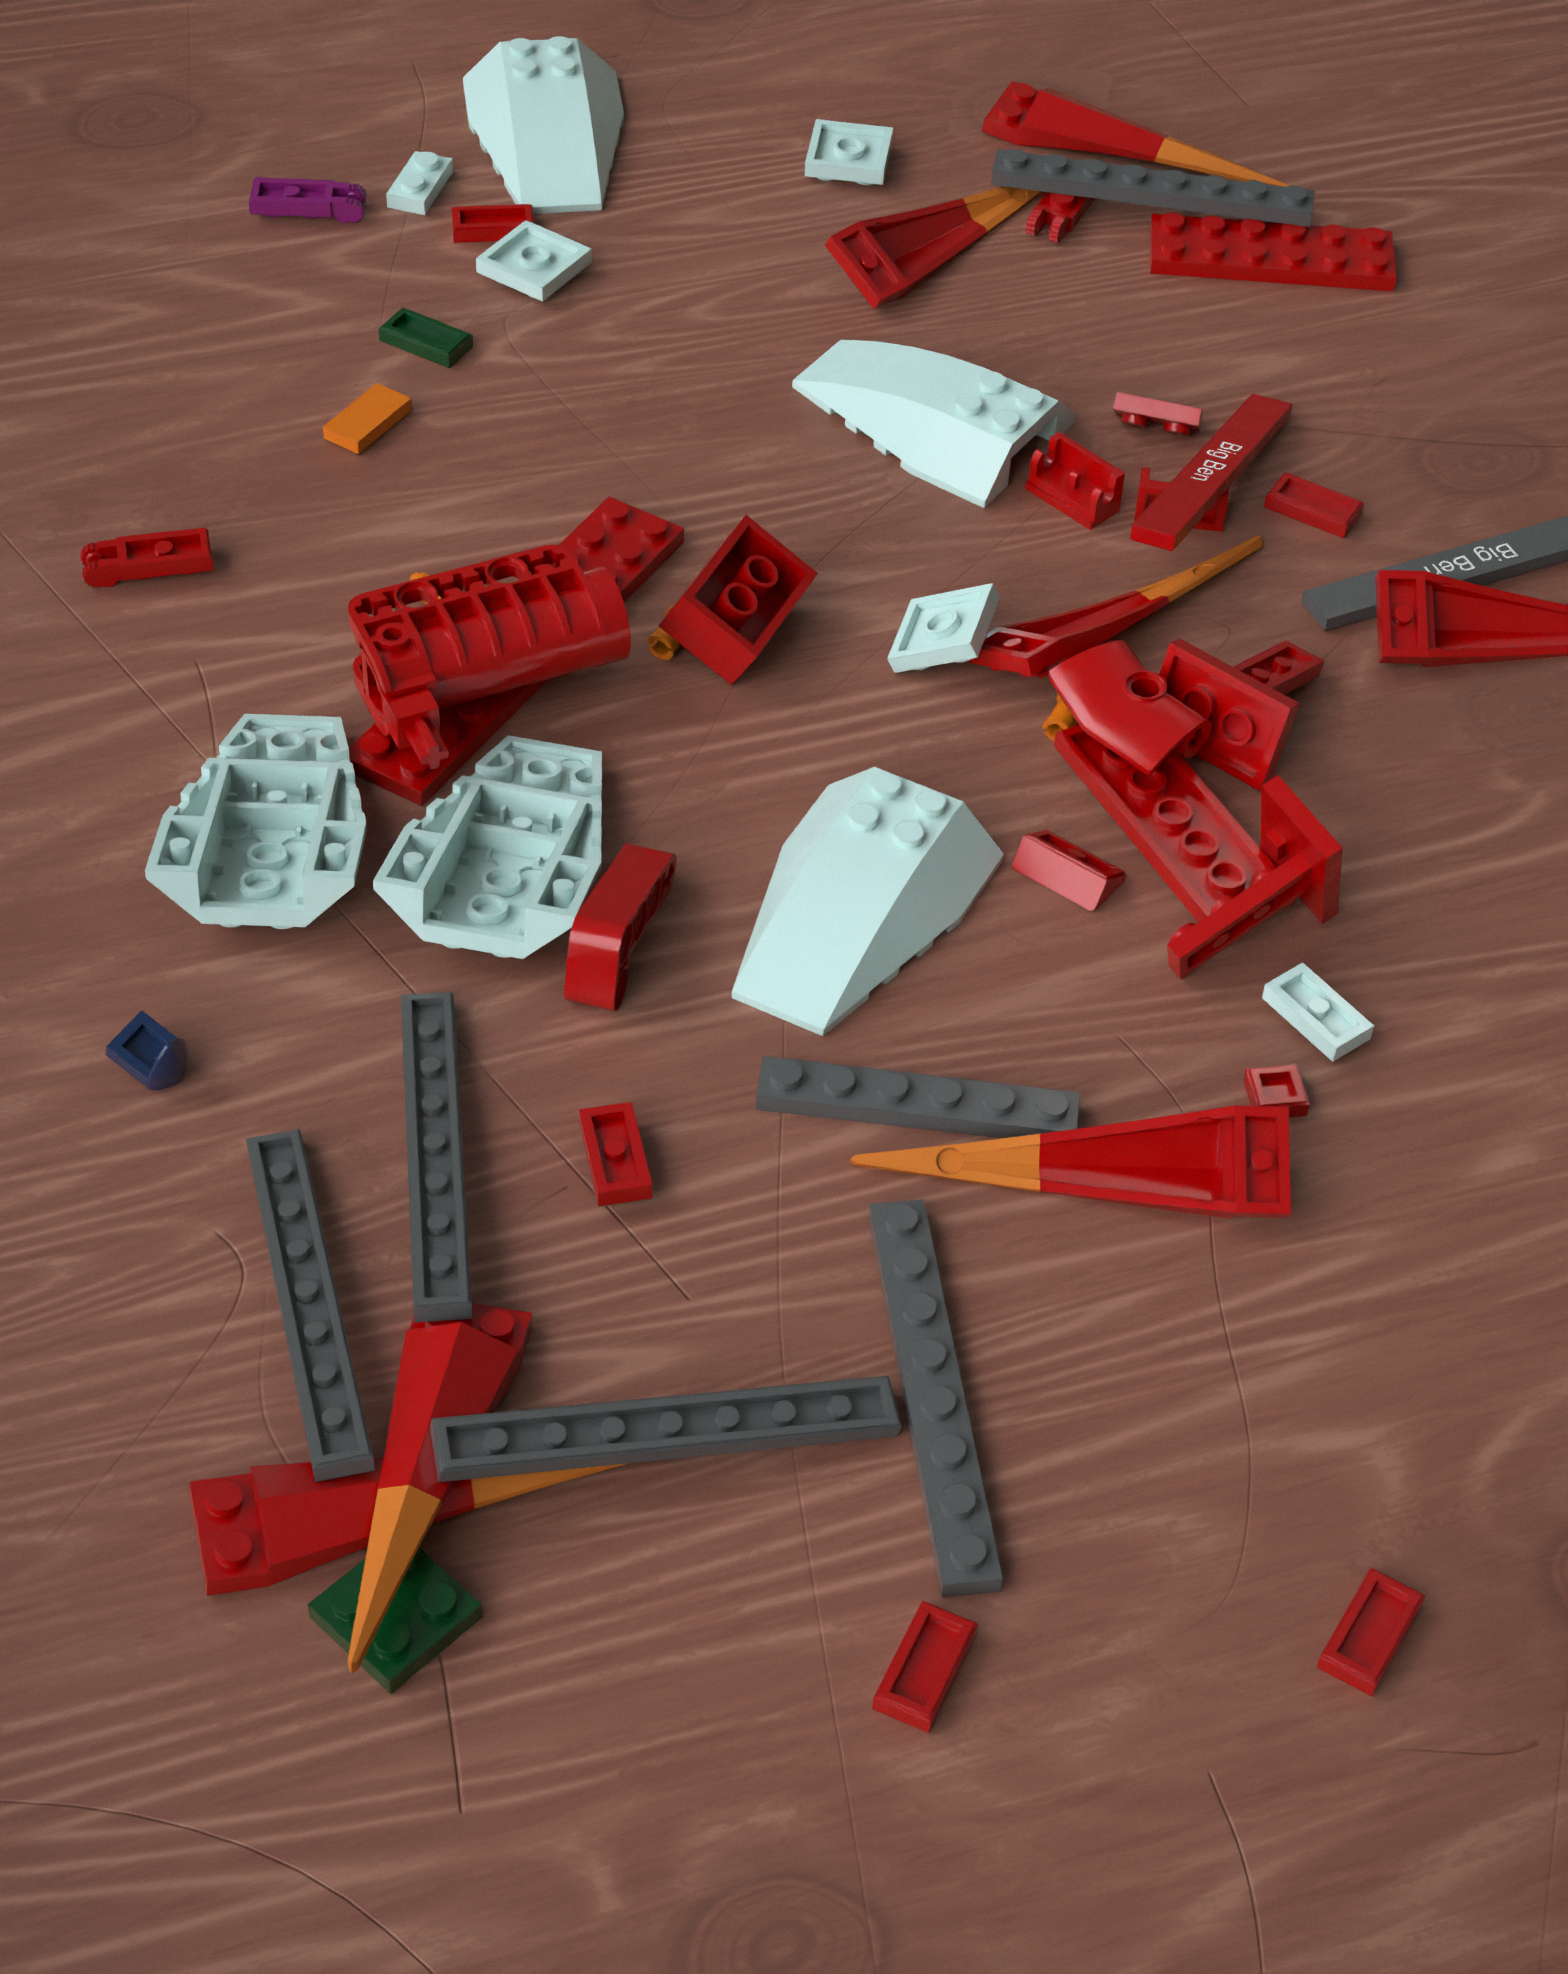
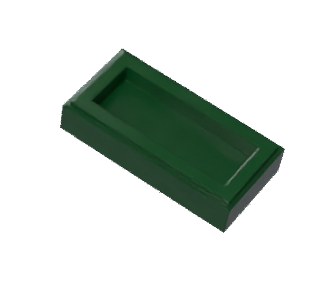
[378,307,473,368]

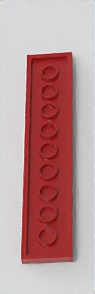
[349,496,684,806]

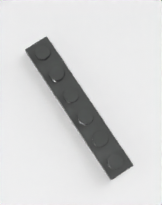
[756,1056,1080,1138]

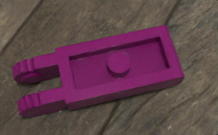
[249,177,367,223]

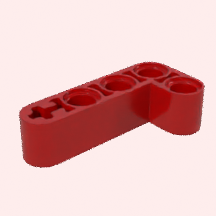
[564,843,677,1012]

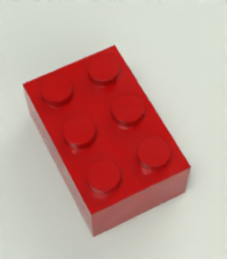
[658,515,818,685]

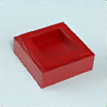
[1243,1064,1310,1118]

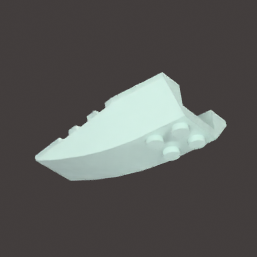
[463,36,624,214]
[792,340,1077,508]
[145,714,367,929]
[373,735,602,959]
[732,767,1004,1036]

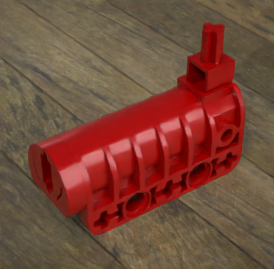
[348,545,631,769]

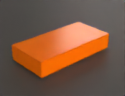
[323,383,412,455]

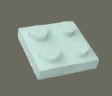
[805,119,893,185]
[476,220,592,302]
[887,583,1000,673]

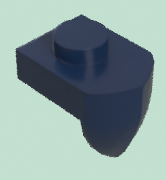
[105,1010,188,1090]

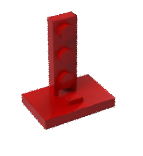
[1159,638,1325,791]
[1167,775,1343,980]

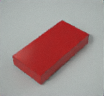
[451,204,534,243]
[1264,472,1365,539]
[1317,1567,1426,1697]
[872,1600,979,1733]

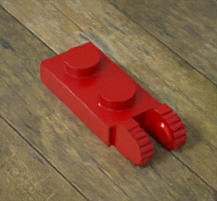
[1025,192,1095,243]
[80,527,214,588]

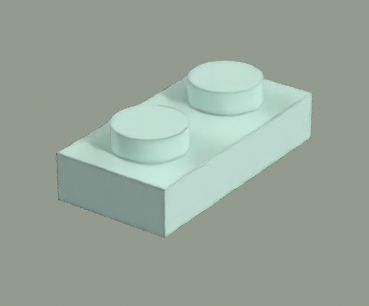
[386,151,453,215]
[1262,963,1374,1062]

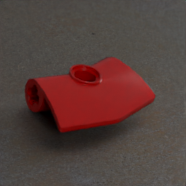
[1048,640,1212,775]

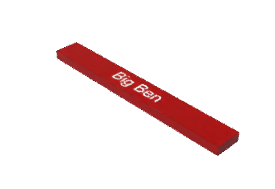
[1130,393,1293,551]

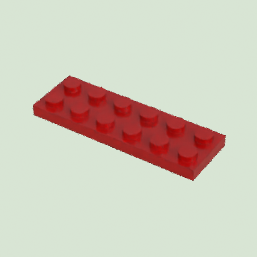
[1150,213,1397,292]
[1054,725,1294,922]

